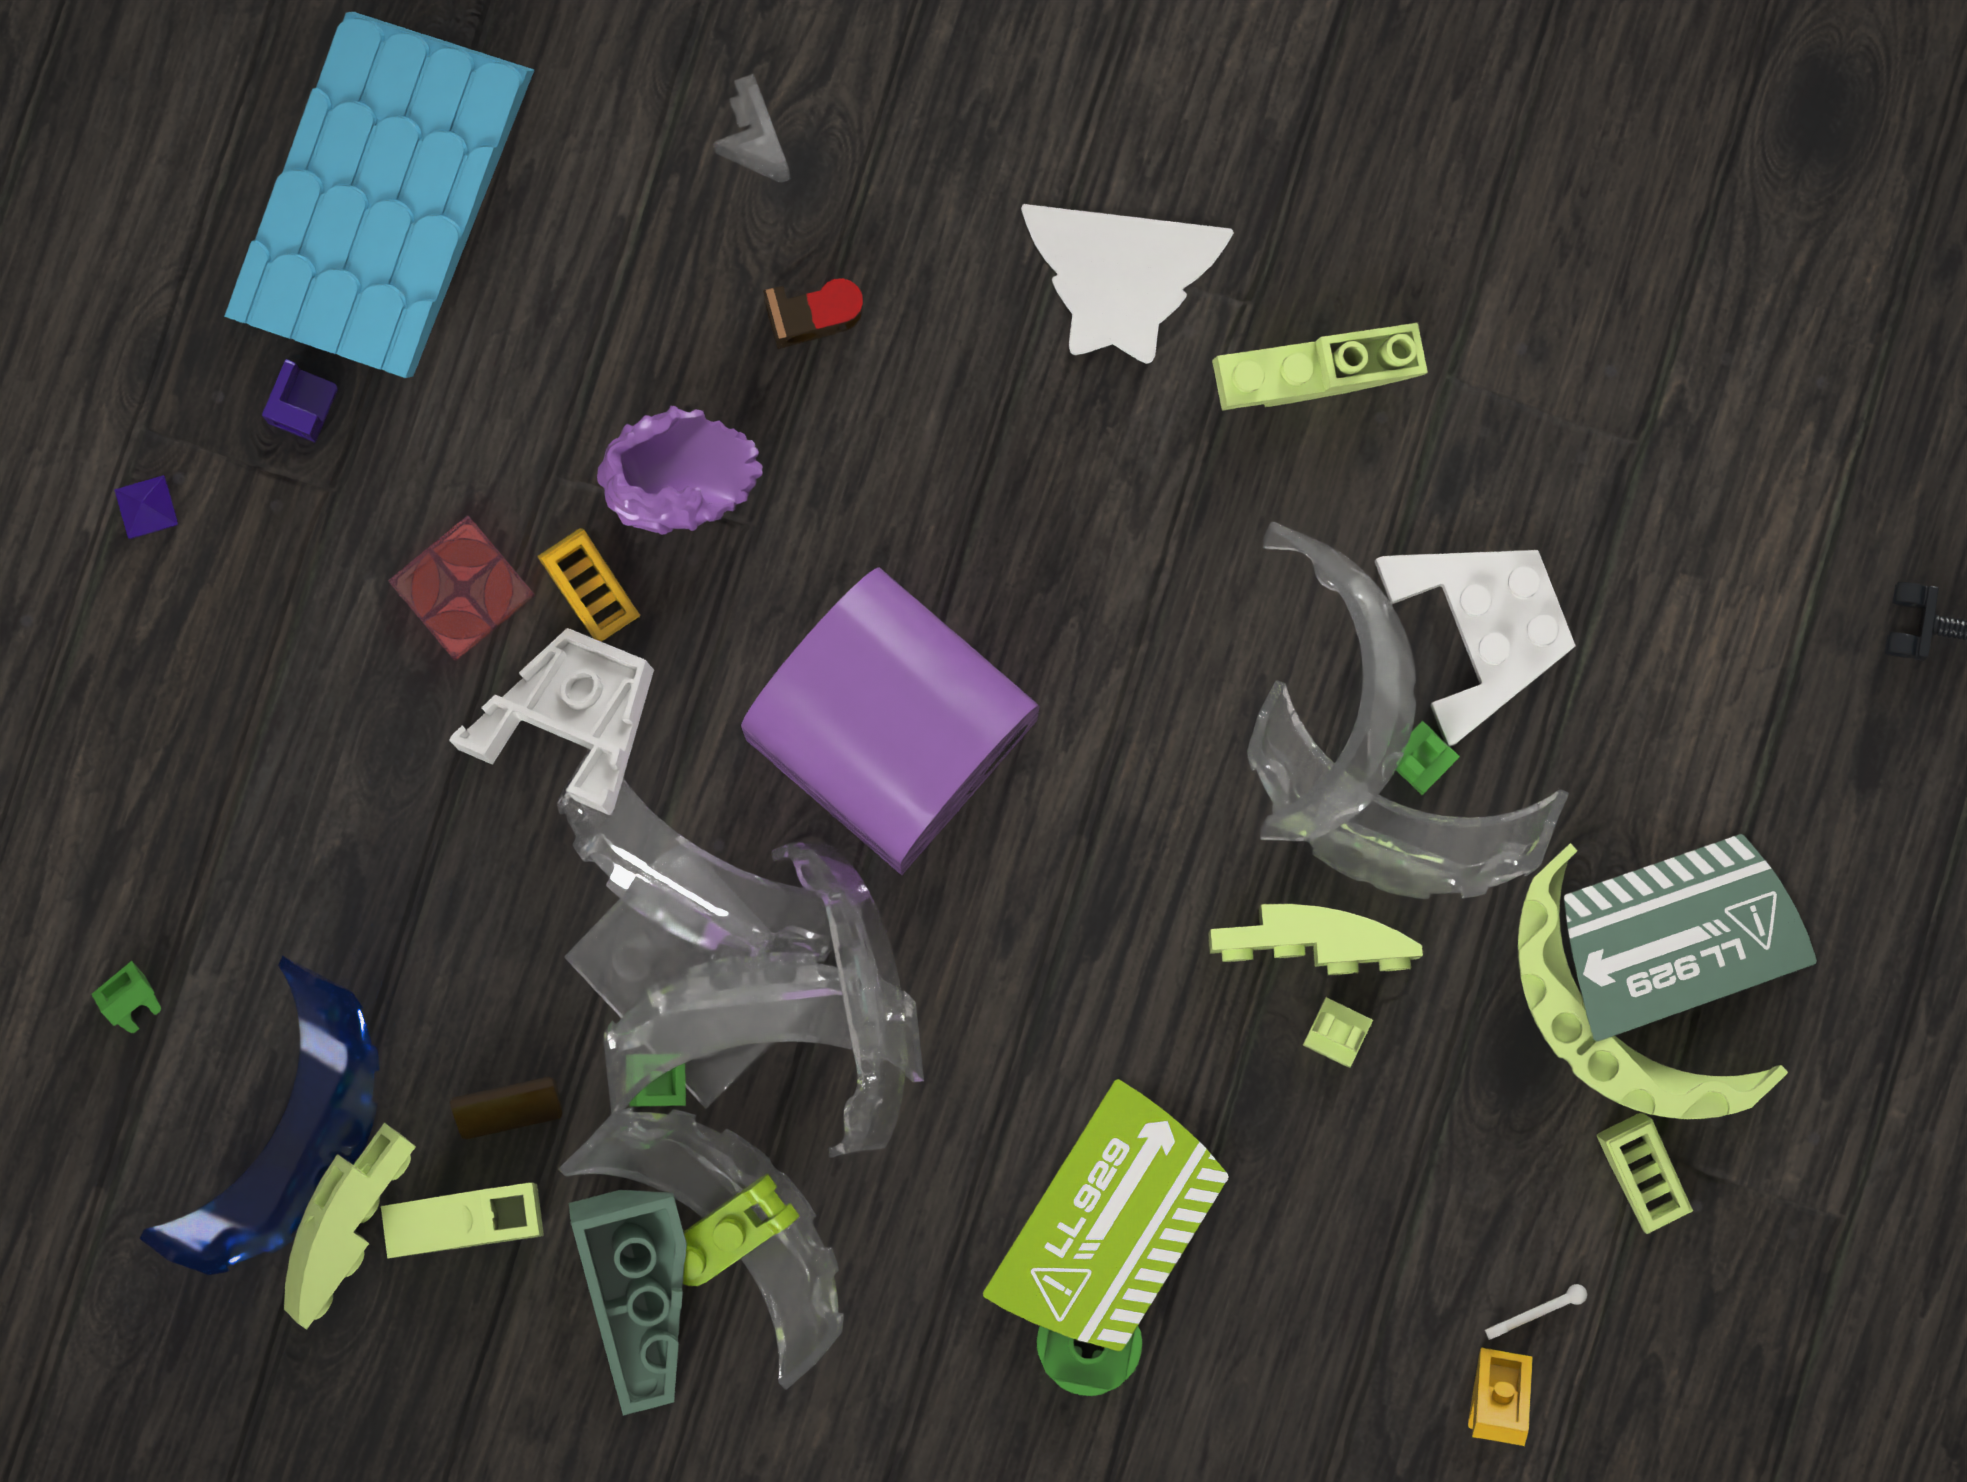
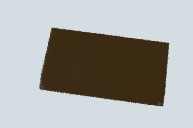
[450,1076,563,1139]

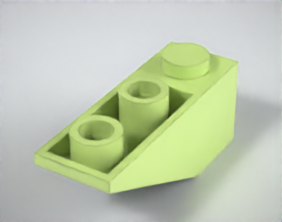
[381,1183,544,1258]

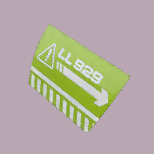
[983,1079,1229,1351]

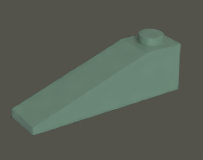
[569,1190,687,1416]

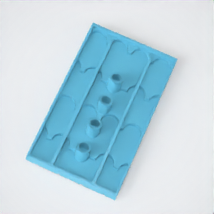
[224,12,534,378]

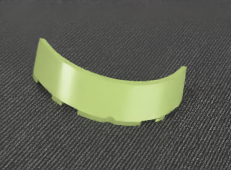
[1518,843,1788,1119]

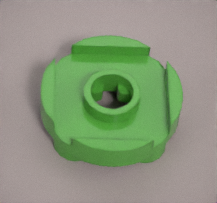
[1037,1326,1142,1396]

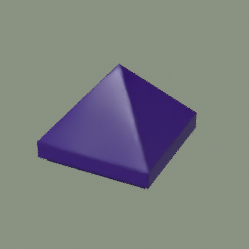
[114,475,179,540]

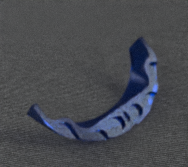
[139,956,380,1275]

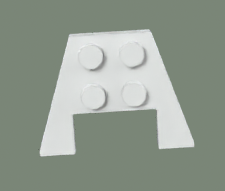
[1375,550,1575,747]
[449,628,654,815]

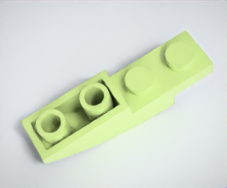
[1212,323,1428,410]
[1208,904,1423,975]
[284,1123,416,1329]

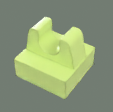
[1303,997,1373,1068]

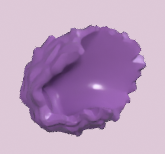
[597,406,763,535]

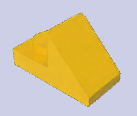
[1468,1348,1532,1446]

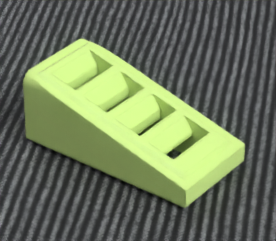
[1597,1113,1693,1234]

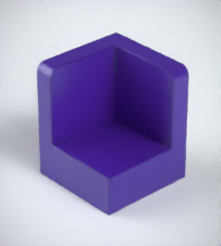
[262,359,338,443]

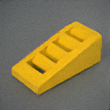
[538,528,640,642]

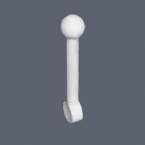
[1485,1284,1587,1340]

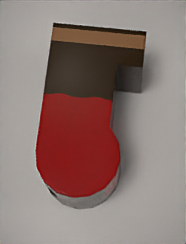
[763,278,863,349]

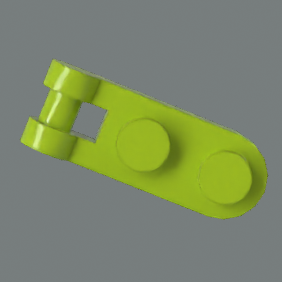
[683,1174,800,1286]

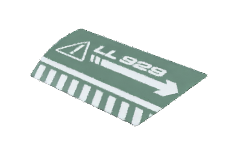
[1564,834,1817,1041]

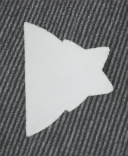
[1021,204,1234,364]

